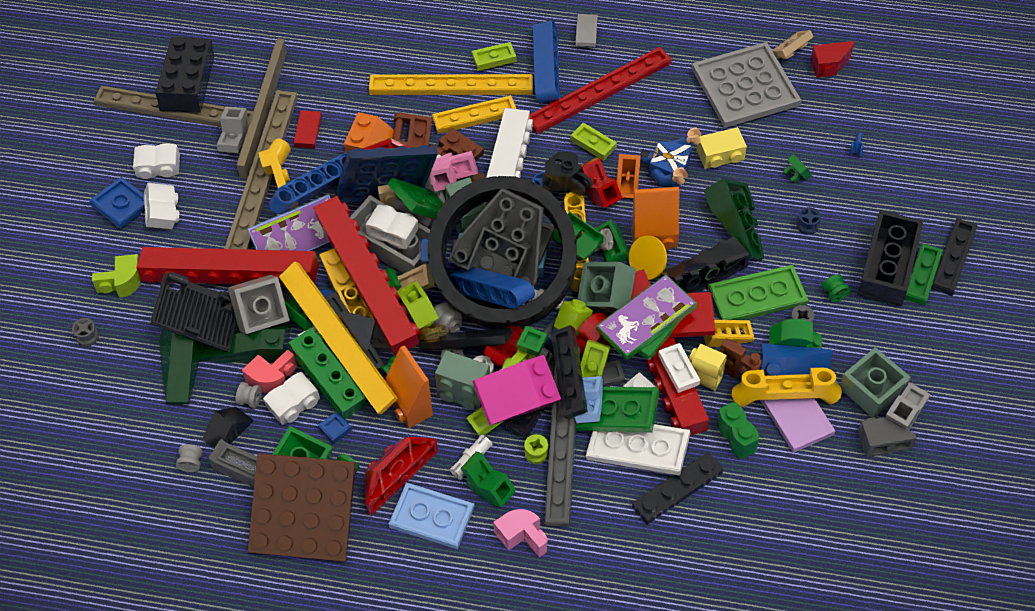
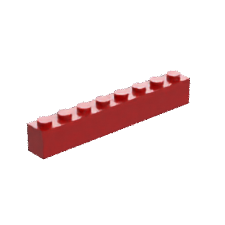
[313,196,420,356]
[136,247,319,286]
[631,269,709,436]

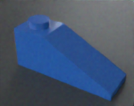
[760,343,832,376]

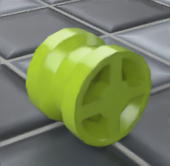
[524,434,548,464]

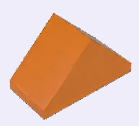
[617,154,641,198]

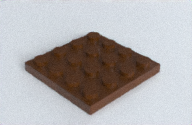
[248,453,356,561]

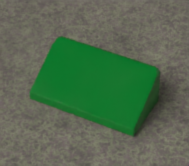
[596,219,630,262]

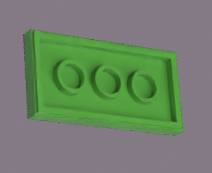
[708,265,809,320]

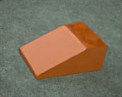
[631,187,679,249]
[385,345,433,428]

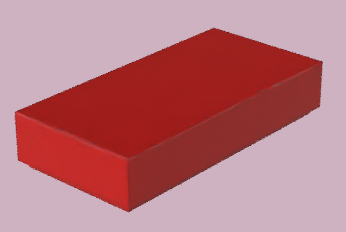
[294,110,322,149]

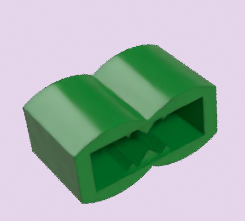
[717,402,759,459]

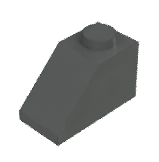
[858,417,917,457]

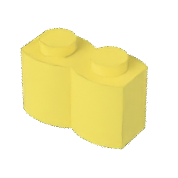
[689,344,727,391]

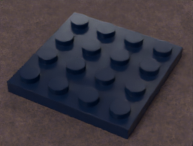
[335,145,438,204]

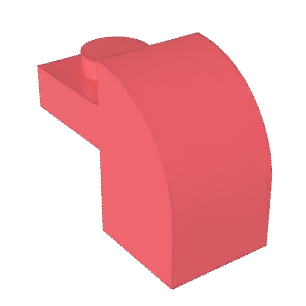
[242,350,297,394]

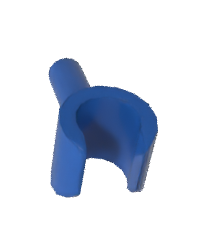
[850,133,864,156]

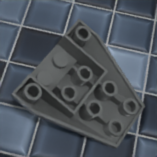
[449,188,544,288]

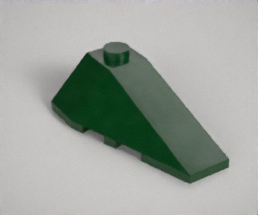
[703,178,764,260]
[199,322,291,363]
[159,329,203,404]

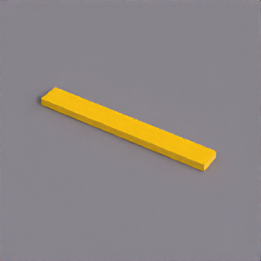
[369,74,533,95]
[279,261,398,414]

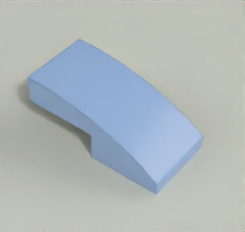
[575,376,603,423]

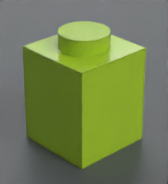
[554,299,593,336]

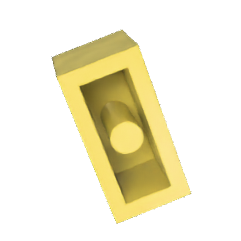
[696,127,747,169]

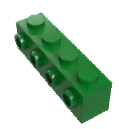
[289,328,366,420]

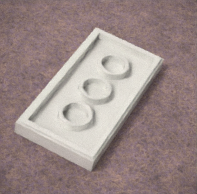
[586,424,690,475]

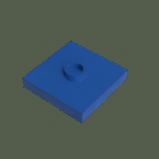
[89,177,145,229]

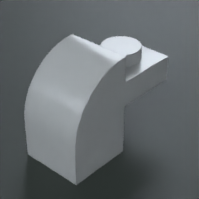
[217,107,248,153]
[886,382,931,430]

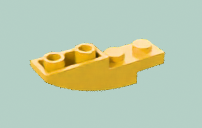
[319,249,373,318]

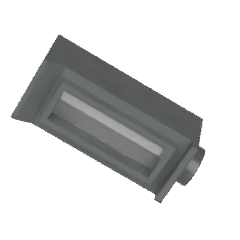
[208,439,257,487]

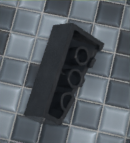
[660,236,750,293]

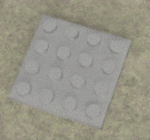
[692,42,802,128]

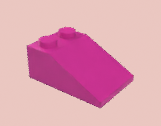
[472,355,561,426]

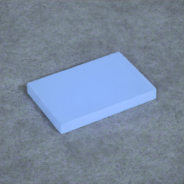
[389,482,475,550]

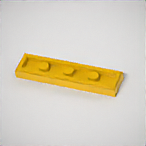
[432,96,516,134]

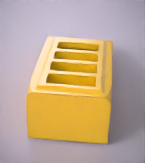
[704,320,755,347]

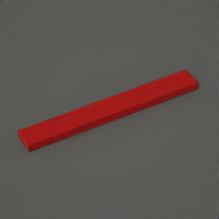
[529,47,672,134]

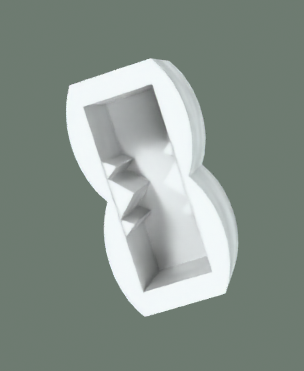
[133,143,180,179]
[144,183,179,229]
[366,205,418,249]
[263,372,320,425]

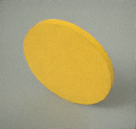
[629,236,667,280]

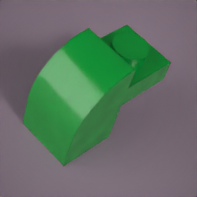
[769,319,822,349]
[461,451,516,507]

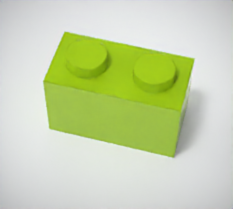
[397,280,439,329]

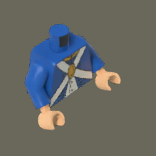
[640,127,702,189]

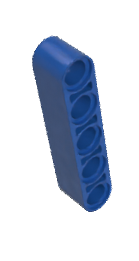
[533,20,560,104]
[269,153,347,214]
[448,267,535,309]

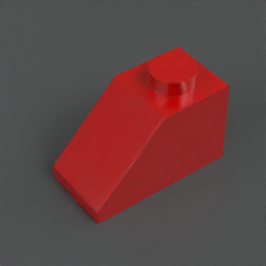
[810,41,854,77]

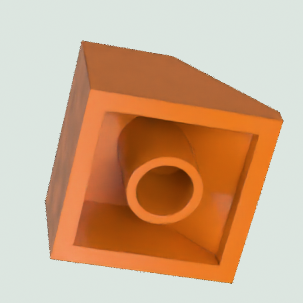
[344,112,394,153]

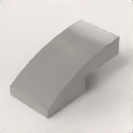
[575,14,598,47]

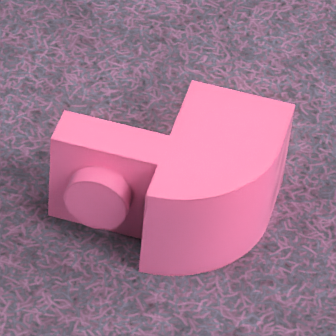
[429,151,478,192]
[493,509,548,557]

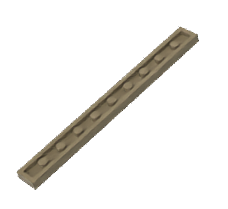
[224,90,298,249]

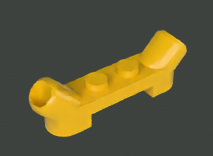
[258,138,298,216]
[732,368,842,408]

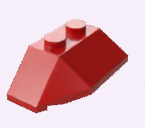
[365,437,438,516]

